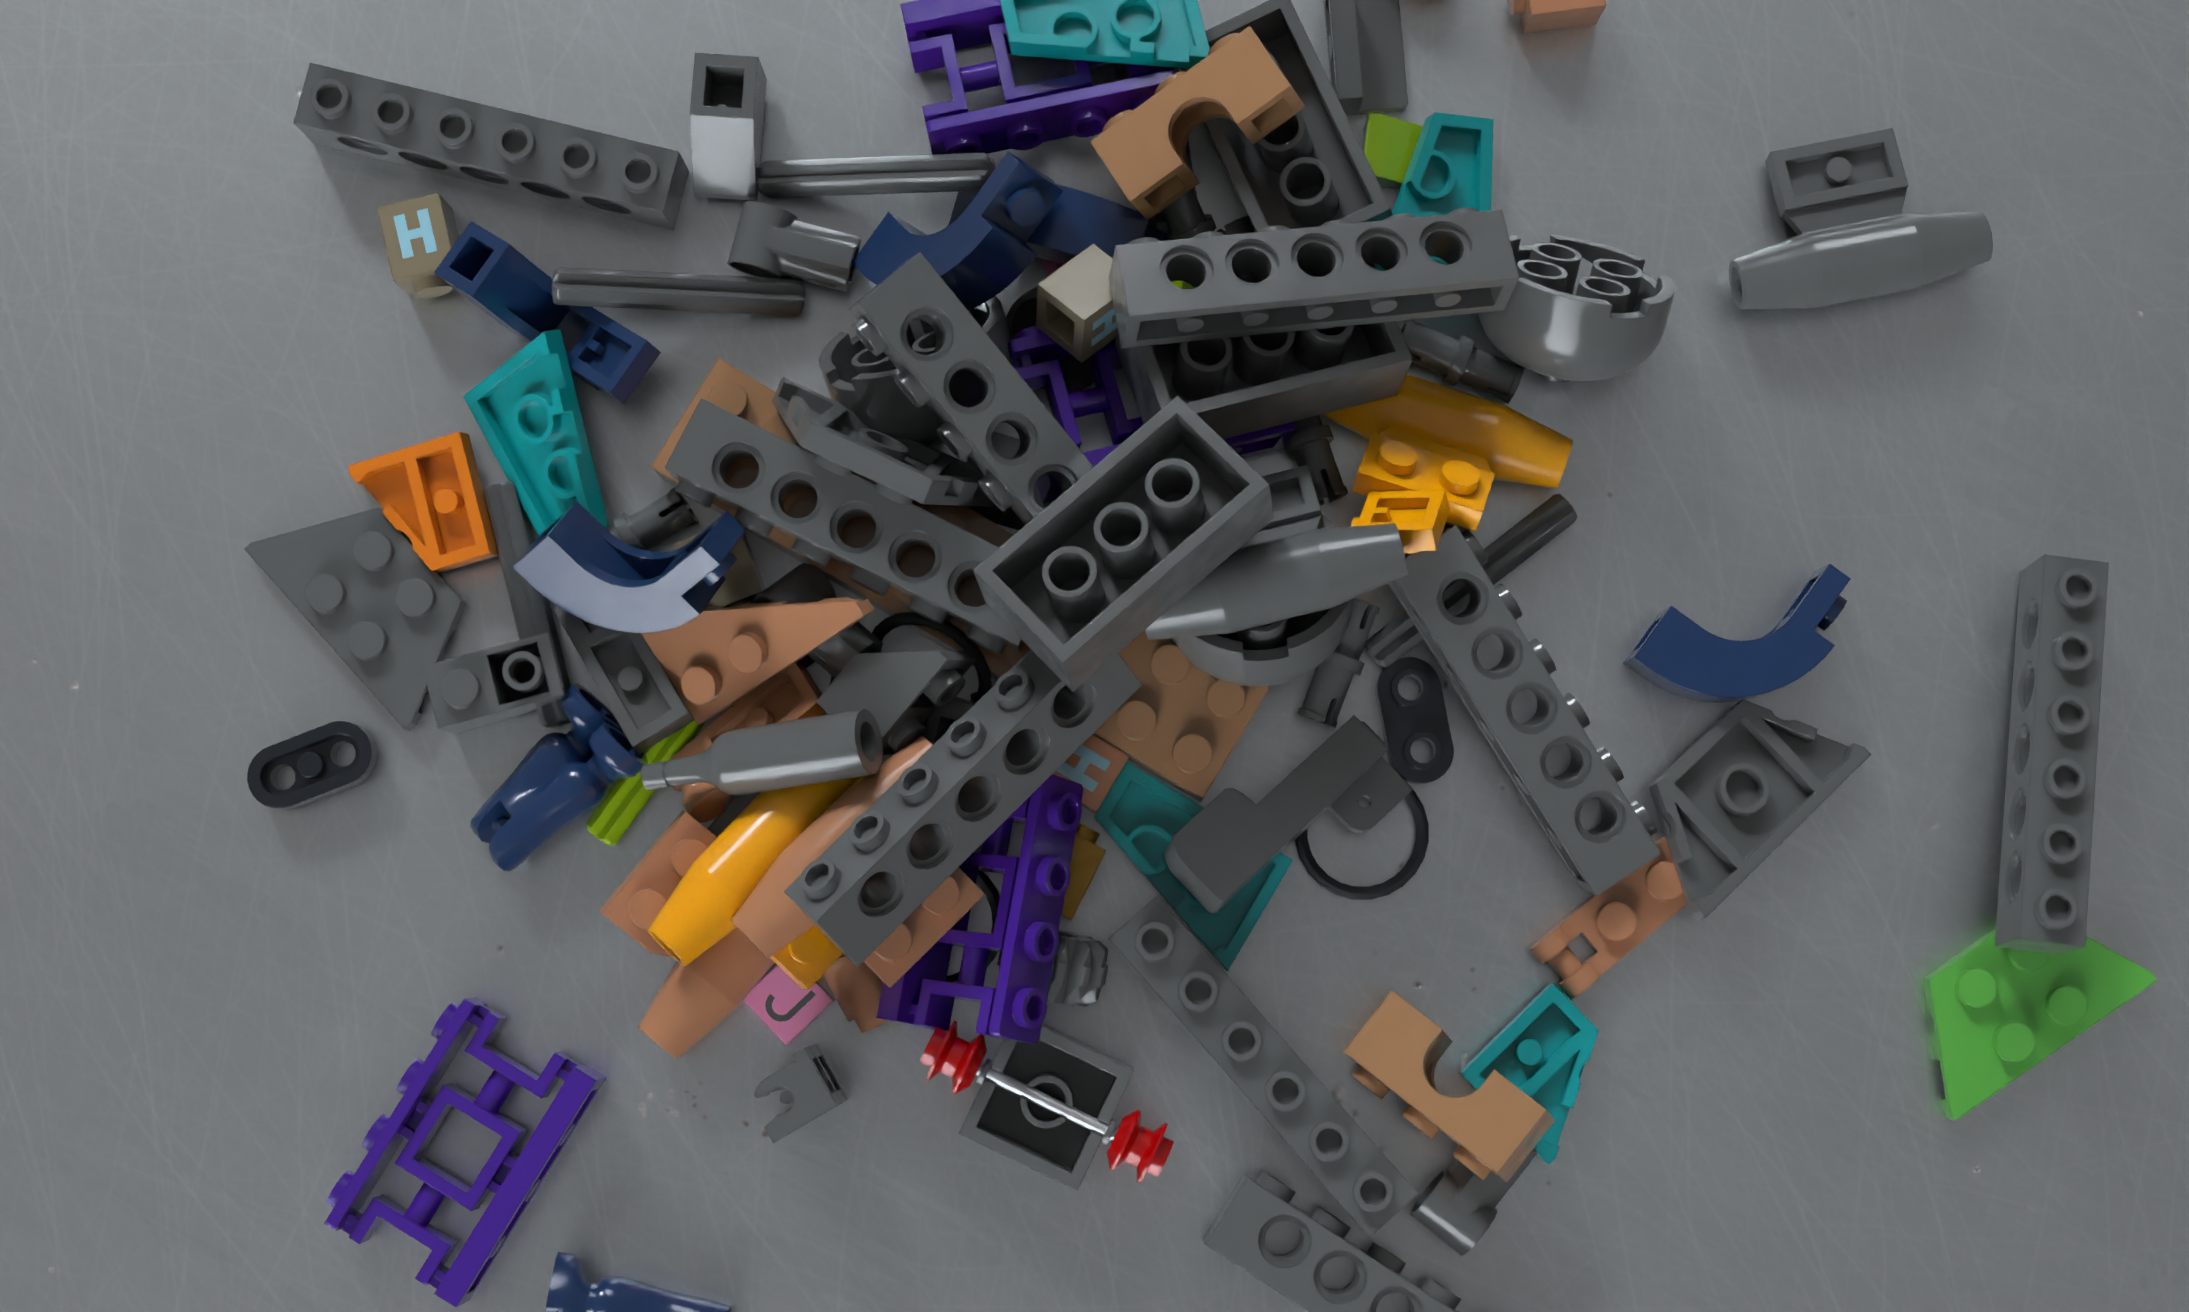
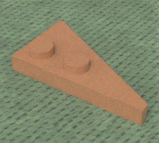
[641,597,875,725]

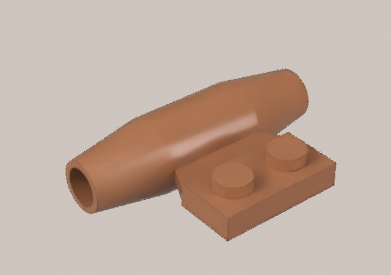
[731,736,985,988]
[599,810,774,1059]

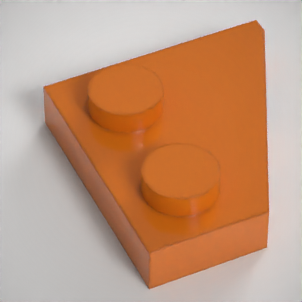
[348,431,499,573]

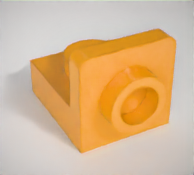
[1350,490,1450,553]

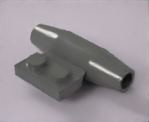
[1729,128,1993,310]
[1145,465,1408,640]

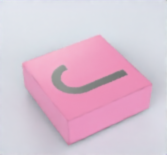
[744,965,835,1045]

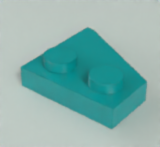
[1458,983,1599,1165]

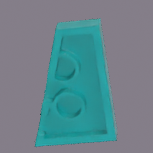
[999,0,1210,69]
[1374,112,1494,271]
[463,329,609,536]
[1094,762,1293,971]

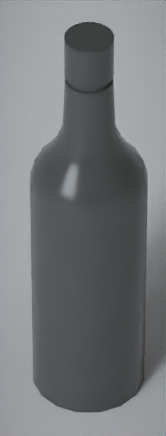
[641,709,883,796]

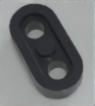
[1375,657,1454,784]
[247,721,378,810]

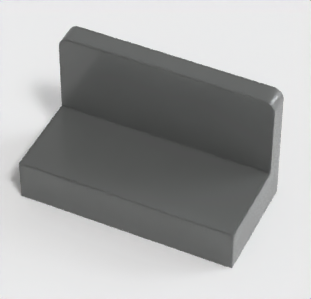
[1323,0,1408,116]

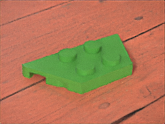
[1922,928,2158,1120]

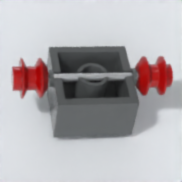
[920,1020,1174,1191]

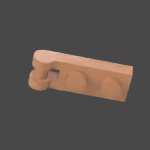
[670,661,827,823]
[1529,836,1687,1000]

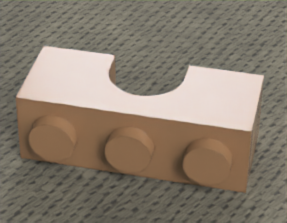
[1090,26,1306,220]
[1343,990,1555,1183]

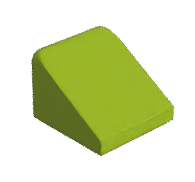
[1362,113,1423,188]

